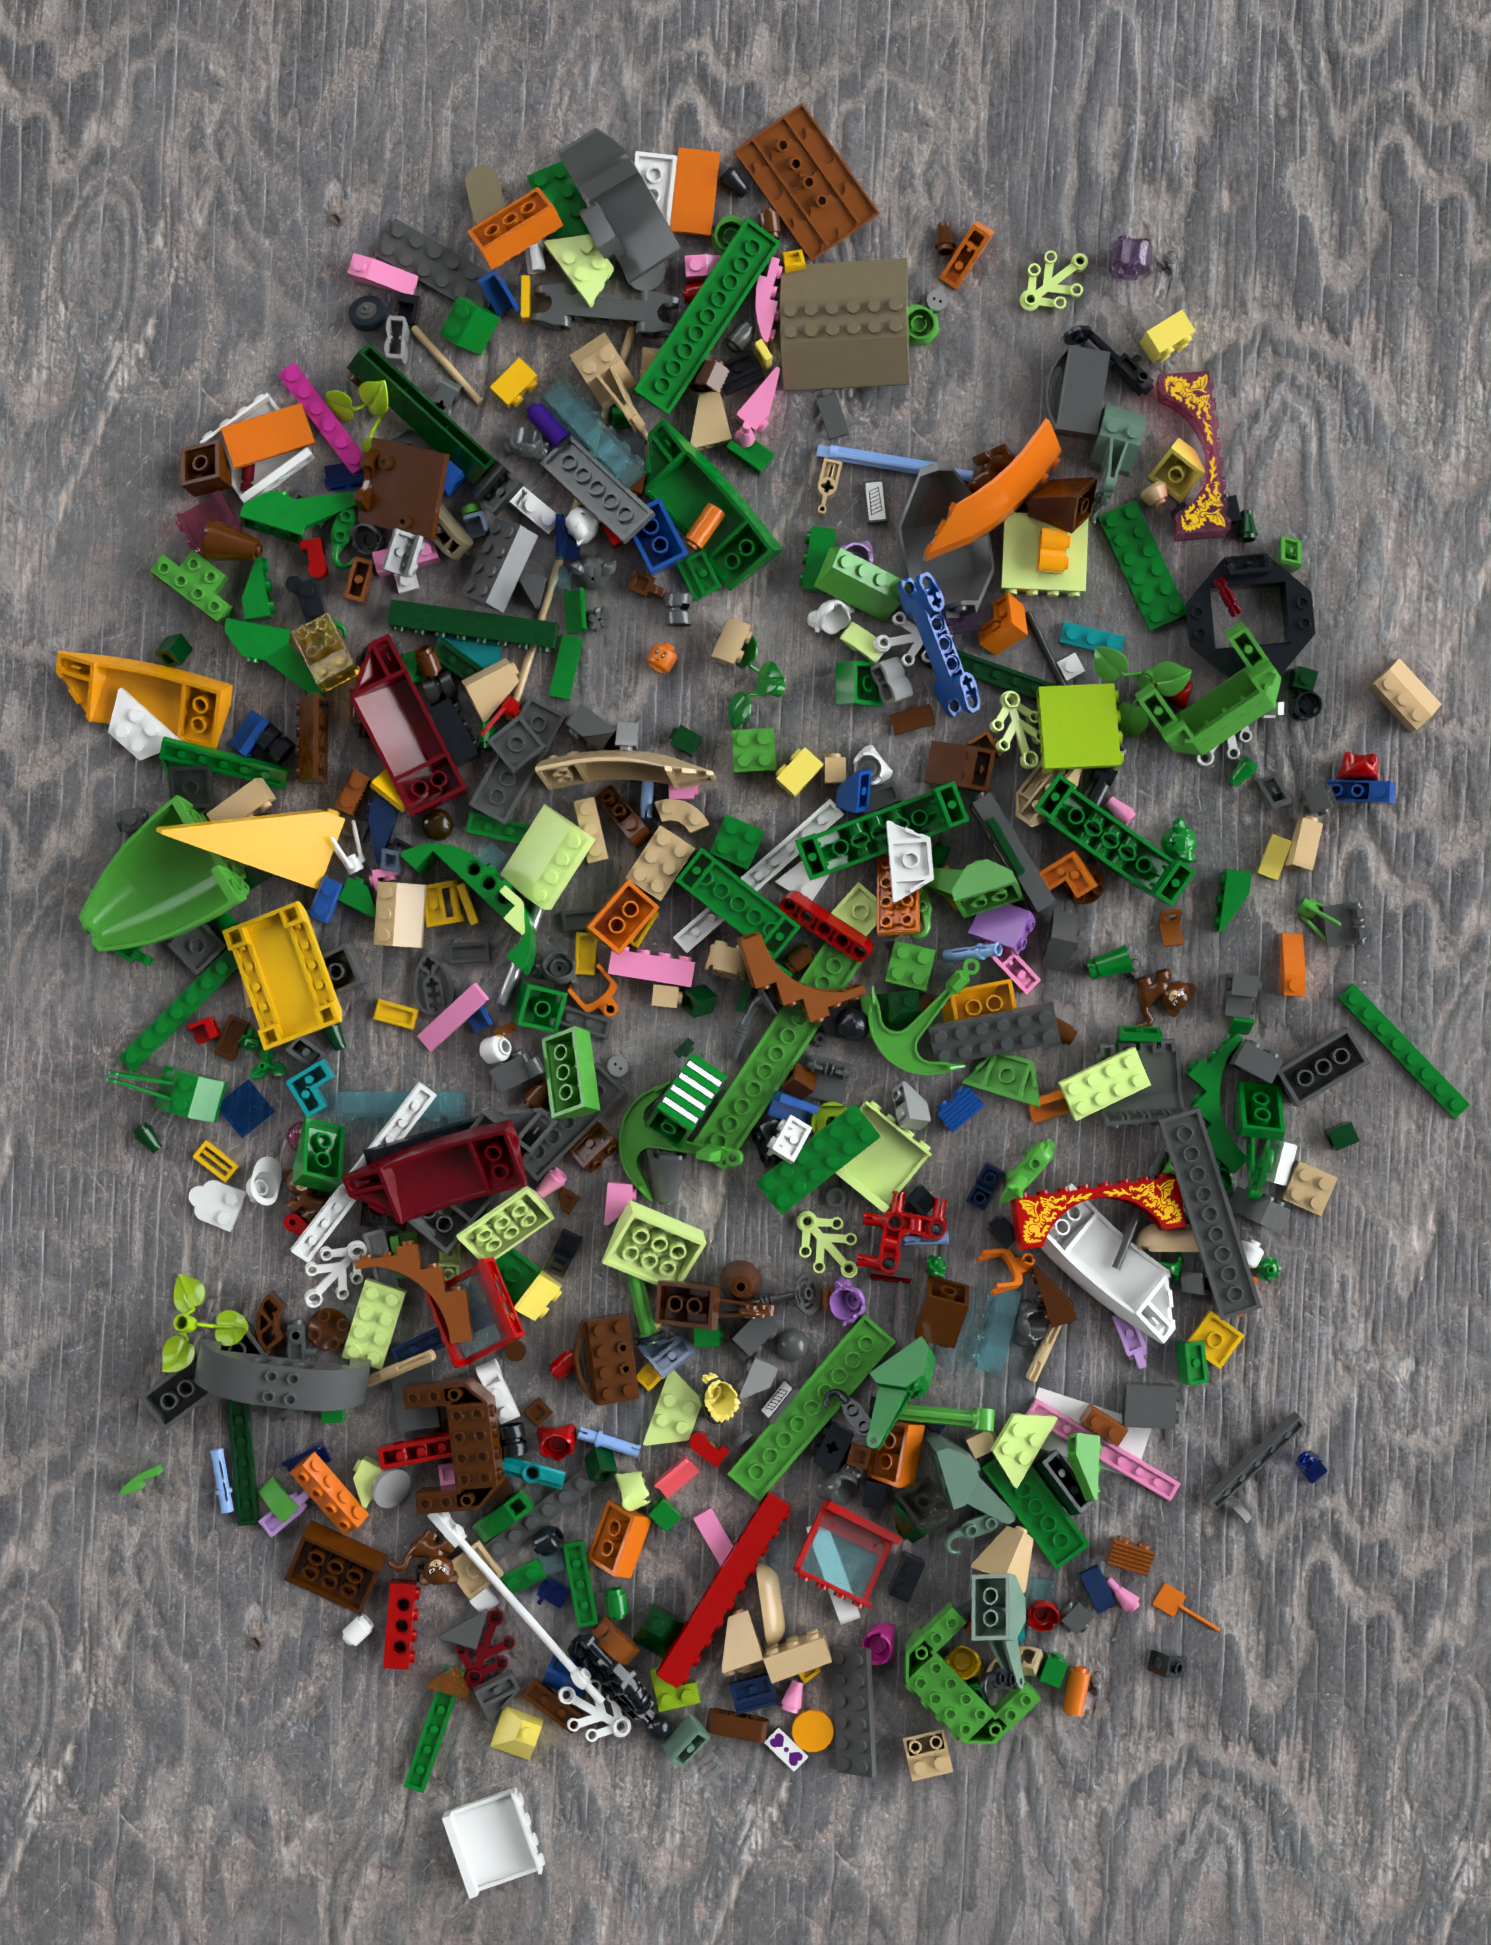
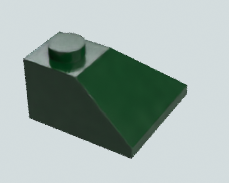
[876,989,921,1031]
[893,1491,930,1543]
[633,1603,686,1658]

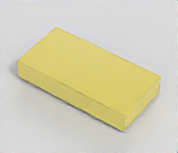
[754,339,773,371]
[1257,834,1292,881]

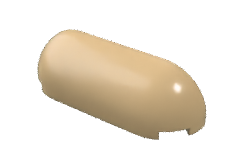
[1136,1224,1199,1252]
[756,1562,785,1647]

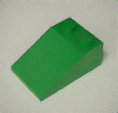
[292,1117,345,1193]

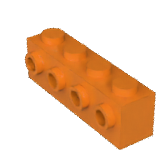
[289,1452,370,1535]

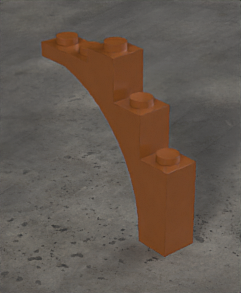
[736,931,866,1023]
[355,1240,474,1344]

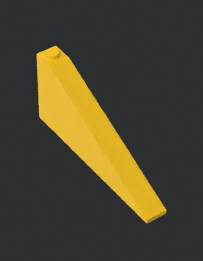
[156,808,345,890]

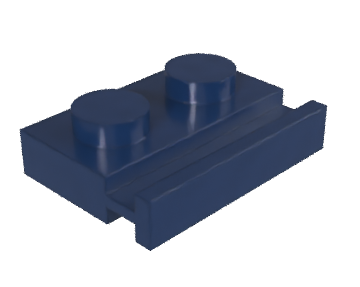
[729,1673,778,1715]

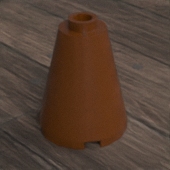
[201,518,263,561]
[720,1260,762,1301]

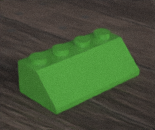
[814,547,909,622]
[541,1026,600,1119]

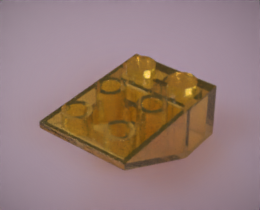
[291,612,360,692]

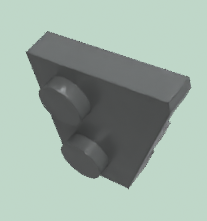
[473,1669,521,1724]

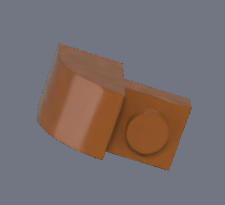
[591,1615,641,1665]

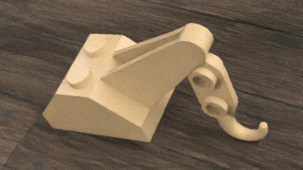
[569,332,649,445]

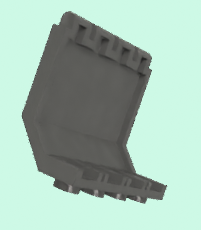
[1095,1038,1187,1129]

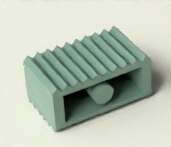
[661,1714,710,1768]

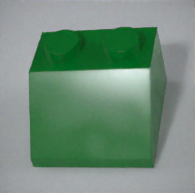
[439,296,501,355]
[835,661,883,707]
[512,980,568,1033]

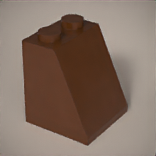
[1027,477,1098,534]
[914,1275,969,1349]

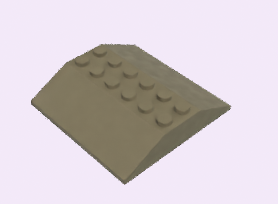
[780,258,910,392]

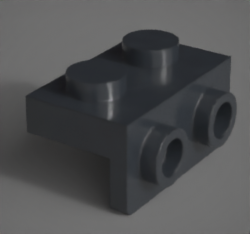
[751,1118,783,1168]

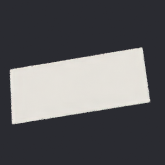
[1035,1387,1152,1477]

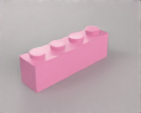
[608,947,695,987]

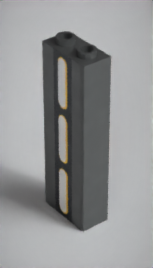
[969,792,1056,914]

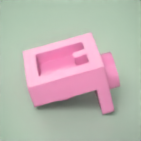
[369,869,401,891]

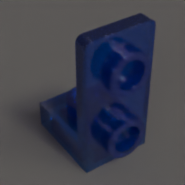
[1295,1450,1328,1484]
[536,1576,571,1609]

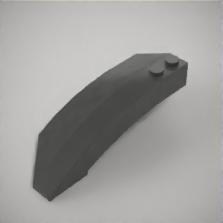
[407,1108,558,1256]

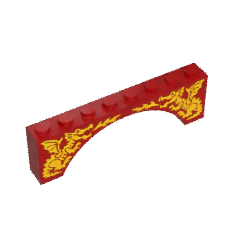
[1010,1173,1186,1251]

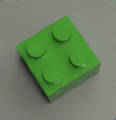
[732,728,776,774]
[884,940,936,991]

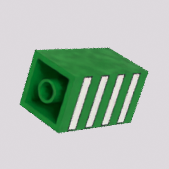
[644,1053,728,1149]

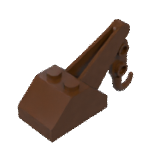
[655,1280,776,1330]

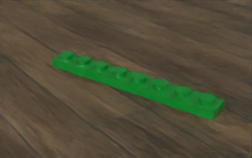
[118,948,239,1072]
[1337,984,1470,1119]

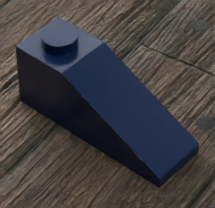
[367,796,400,865]

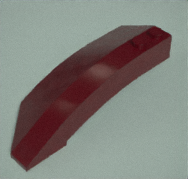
[350,633,469,817]
[341,1119,527,1225]

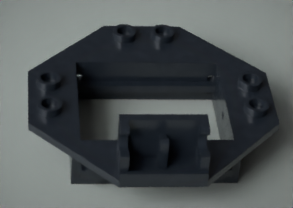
[1185,553,1316,678]

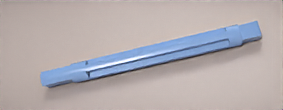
[816,445,973,481]

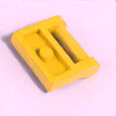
[425,880,465,928]

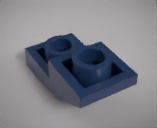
[966,1161,1005,1211]
[1078,1564,1116,1614]

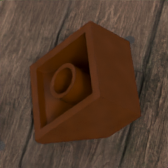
[181,439,232,497]

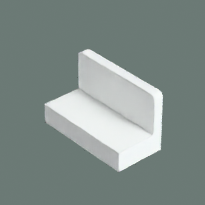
[1266,1139,1297,1186]

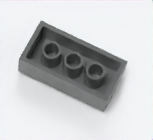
[461,518,538,613]
[1275,1027,1370,1107]

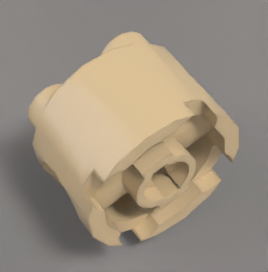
[704,940,747,981]

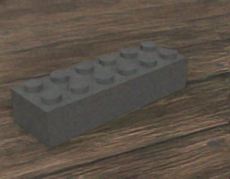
[139,1318,271,1431]

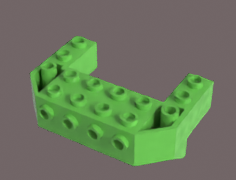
[1135,621,1282,756]
[904,1602,1041,1744]

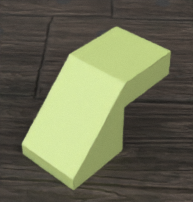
[499,885,525,935]

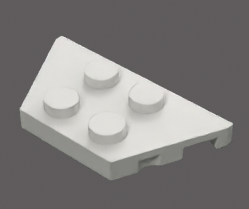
[108,688,182,761]
[886,821,934,903]

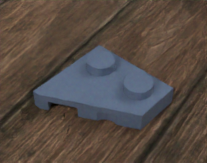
[637,1335,696,1379]

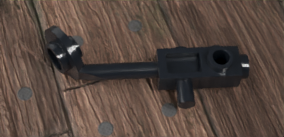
[1063,325,1154,396]

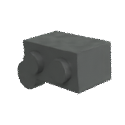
[724,1316,779,1363]

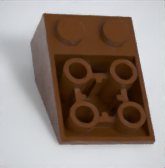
[924,741,996,794]

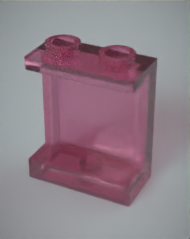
[175,490,244,554]

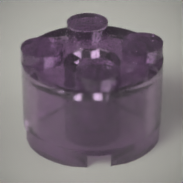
[1109,235,1153,280]

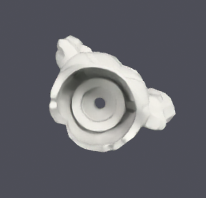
[565,507,601,546]
[807,597,855,634]

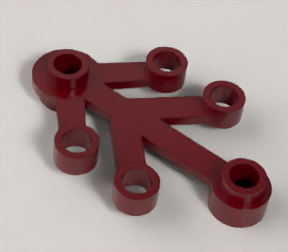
[455,1608,515,1687]

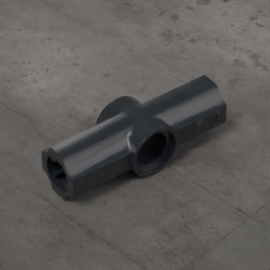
[1083,746,1127,806]

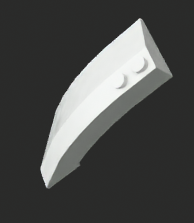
[1040,1183,1176,1344]

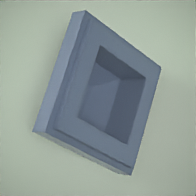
[381,848,402,873]

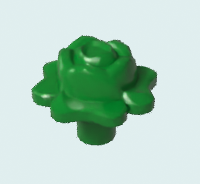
[238,1029,262,1051]
[926,1254,947,1278]
[1255,1256,1281,1282]

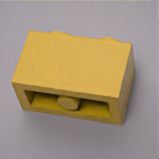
[490,357,539,410]

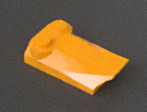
[942,979,1017,1022]

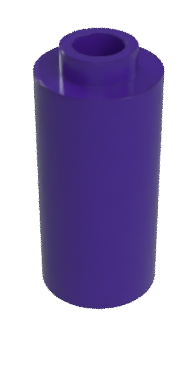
[526,403,570,448]

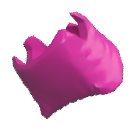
[861,1622,897,1665]

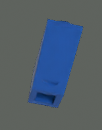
[1327,780,1396,805]

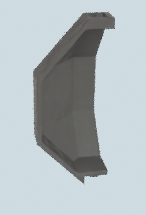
[897,462,995,618]

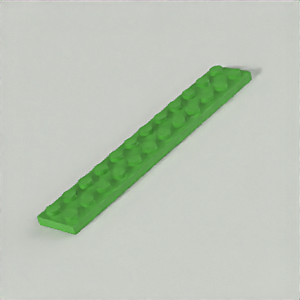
[693,941,863,1171]

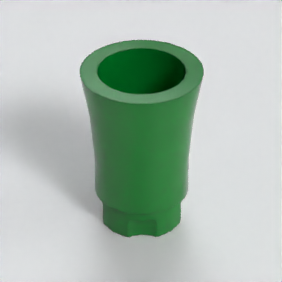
[1086,944,1134,980]

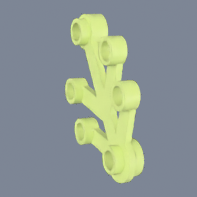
[1020,250,1088,311]
[990,691,1040,769]
[797,1211,858,1278]

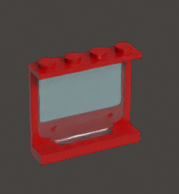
[423,1257,526,1368]
[792,1500,902,1609]

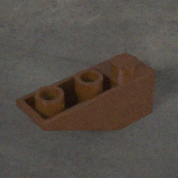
[595,785,653,849]
[1031,1266,1078,1328]

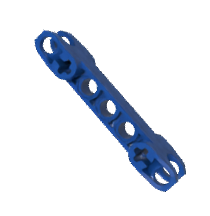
[898,572,980,717]

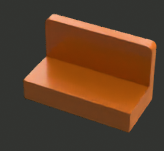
[1027,1089,1070,1123]

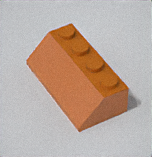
[467,187,563,270]

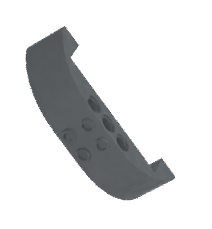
[194,1339,371,1411]

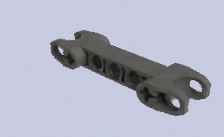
[531,283,680,339]

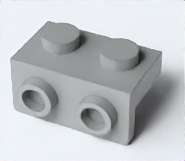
[382,528,424,578]

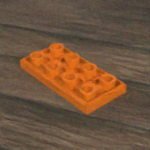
[670,147,720,237]
[221,403,316,470]
[877,855,920,936]

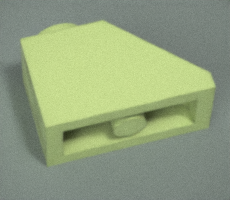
[353,1456,385,1508]

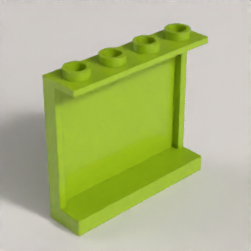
[1036,683,1124,774]

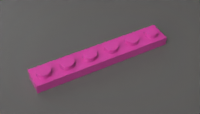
[278,362,364,476]

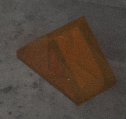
[426,1664,470,1700]

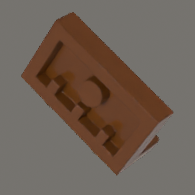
[569,1122,619,1173]

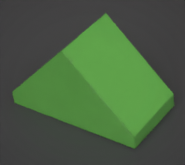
[1275,536,1302,573]

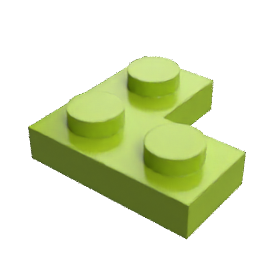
[650,1667,701,1712]

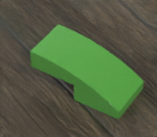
[120,1463,163,1496]
[258,1476,299,1523]

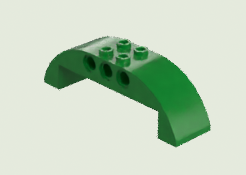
[1034,773,1196,907]
[795,781,969,881]
[400,843,537,976]

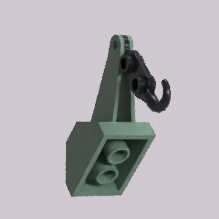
[971,1573,1026,1699]

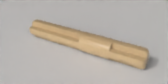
[1026,1324,1062,1382]
[367,1349,436,1387]

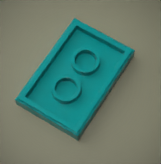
[438,635,501,671]

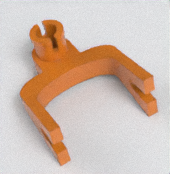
[567,962,618,1017]
[976,1248,1035,1296]

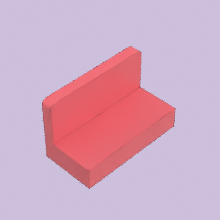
[654,1454,700,1499]

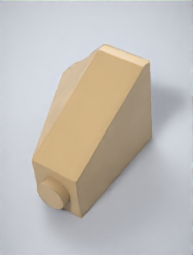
[971,1526,1034,1593]
[722,1609,766,1676]

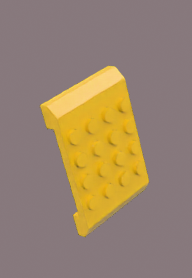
[222,901,342,1051]

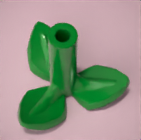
[249,1046,286,1079]
[1154,1252,1183,1285]

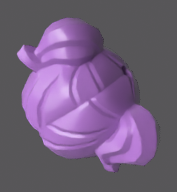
[829,1277,866,1326]

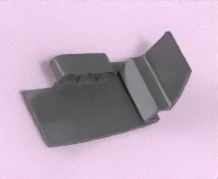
[557,128,682,283]

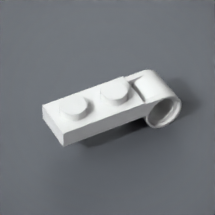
[509,486,561,534]
[476,1358,520,1424]

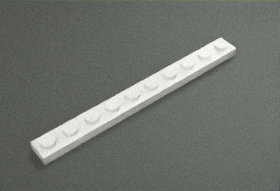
[673,799,844,953]
[290,1082,437,1262]

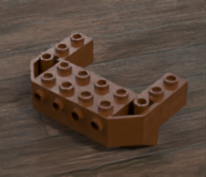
[403,1376,505,1515]

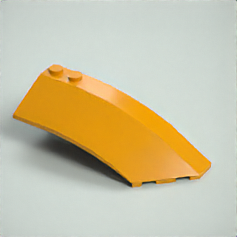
[56,651,233,749]

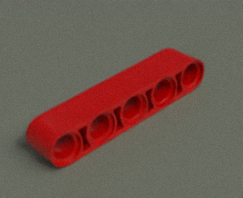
[779,890,874,962]

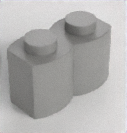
[384,316,410,365]
[870,656,913,706]

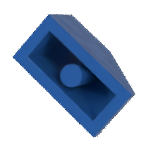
[836,768,872,813]

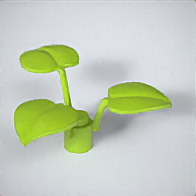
[325,380,389,464]
[162,1274,249,1373]

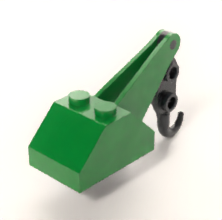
[823,1336,936,1451]

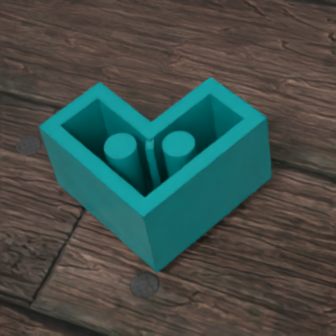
[286,1059,336,1118]

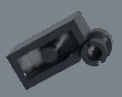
[285,576,330,628]

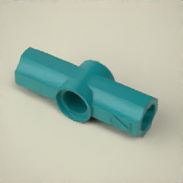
[503,1457,566,1490]

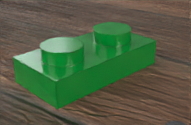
[500,1558,547,1594]

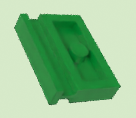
[676,550,723,601]

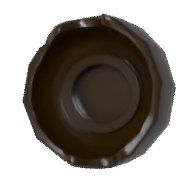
[422,808,454,841]

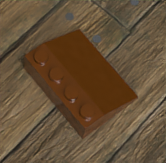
[296,693,328,784]
[284,1520,388,1615]

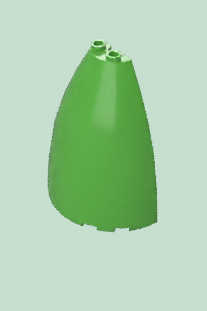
[79,795,249,952]

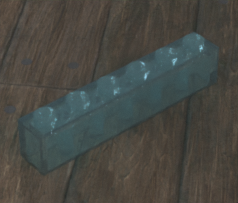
[542,378,646,489]
[337,1091,467,1122]

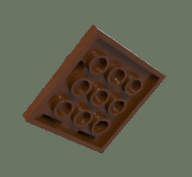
[354,437,450,539]

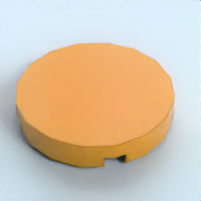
[792,1709,834,1752]

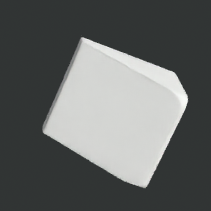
[469,1587,500,1613]

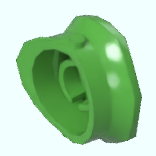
[711,214,743,255]
[908,304,939,345]

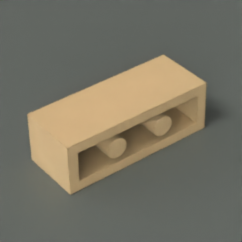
[206,778,277,821]
[573,797,609,864]

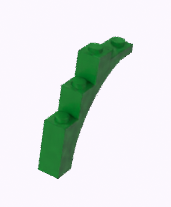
[1185,1033,1247,1174]

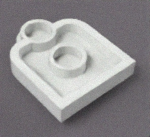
[189,1180,247,1232]

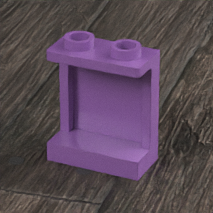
[968,904,1035,956]

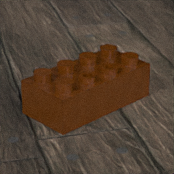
[572,1313,640,1406]

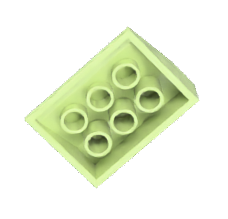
[500,804,596,910]
[456,1186,555,1260]
[602,1200,707,1286]

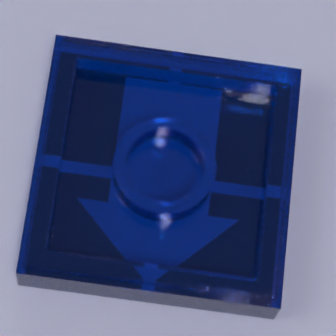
[219,1079,276,1138]

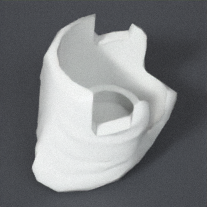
[853,745,893,785]

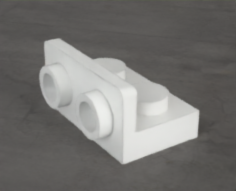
[767,1115,812,1164]

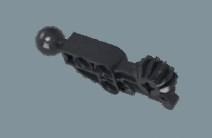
[567,1634,672,1741]

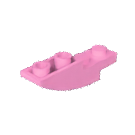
[755,257,783,348]

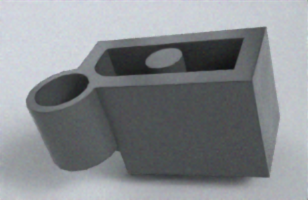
[489,1050,545,1093]

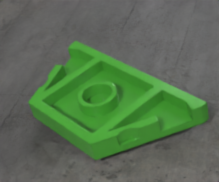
[962,1053,1040,1108]

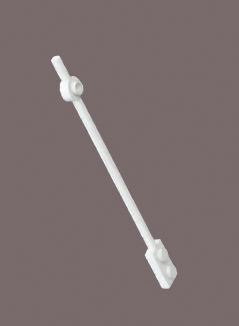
[427,1512,605,1705]

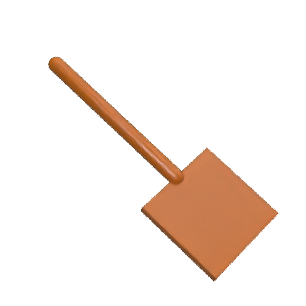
[1152,1583,1220,1632]

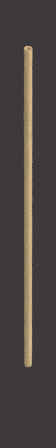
[506,327,636,721]

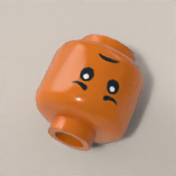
[646,642,678,674]

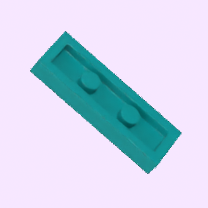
[1058,621,1125,652]

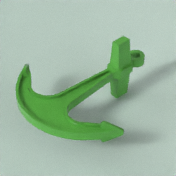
[868,957,980,1075]
[618,1080,743,1202]

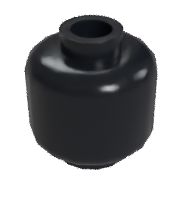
[532,1525,564,1557]

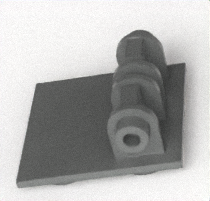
[1322,900,1368,948]
[807,1054,852,1104]

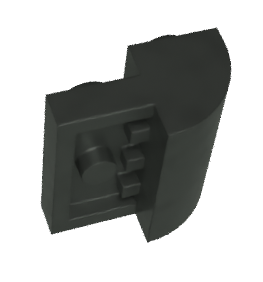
[469,460,524,516]

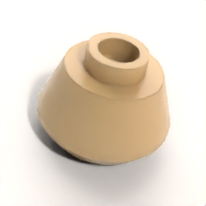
[1140,481,1168,508]

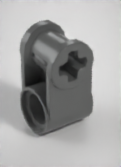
[432,377,464,417]

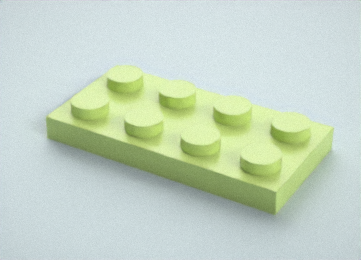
[1058,1046,1151,1121]
[342,1278,407,1370]

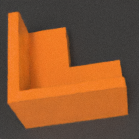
[977,592,1028,655]
[1039,850,1098,898]

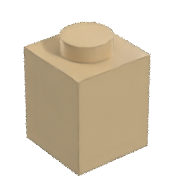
[824,753,846,784]
[652,985,683,1008]
[964,1430,997,1459]

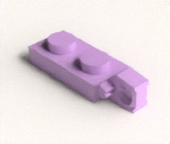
[1111,1315,1148,1369]
[258,1490,310,1538]

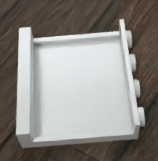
[200,393,315,503]
[442,1787,545,1899]

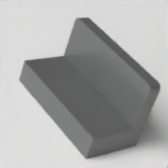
[870,1240,915,1279]

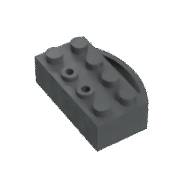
[1044,345,1110,441]

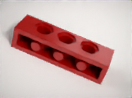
[377,1432,452,1470]
[383,1578,421,1670]

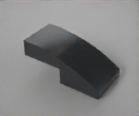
[544,1228,582,1278]

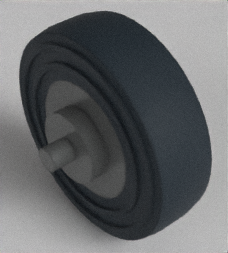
[349,296,387,332]

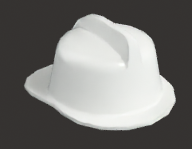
[246,1156,282,1206]

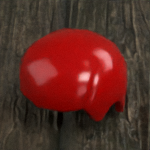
[1026,1599,1060,1632]

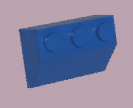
[632,498,689,576]

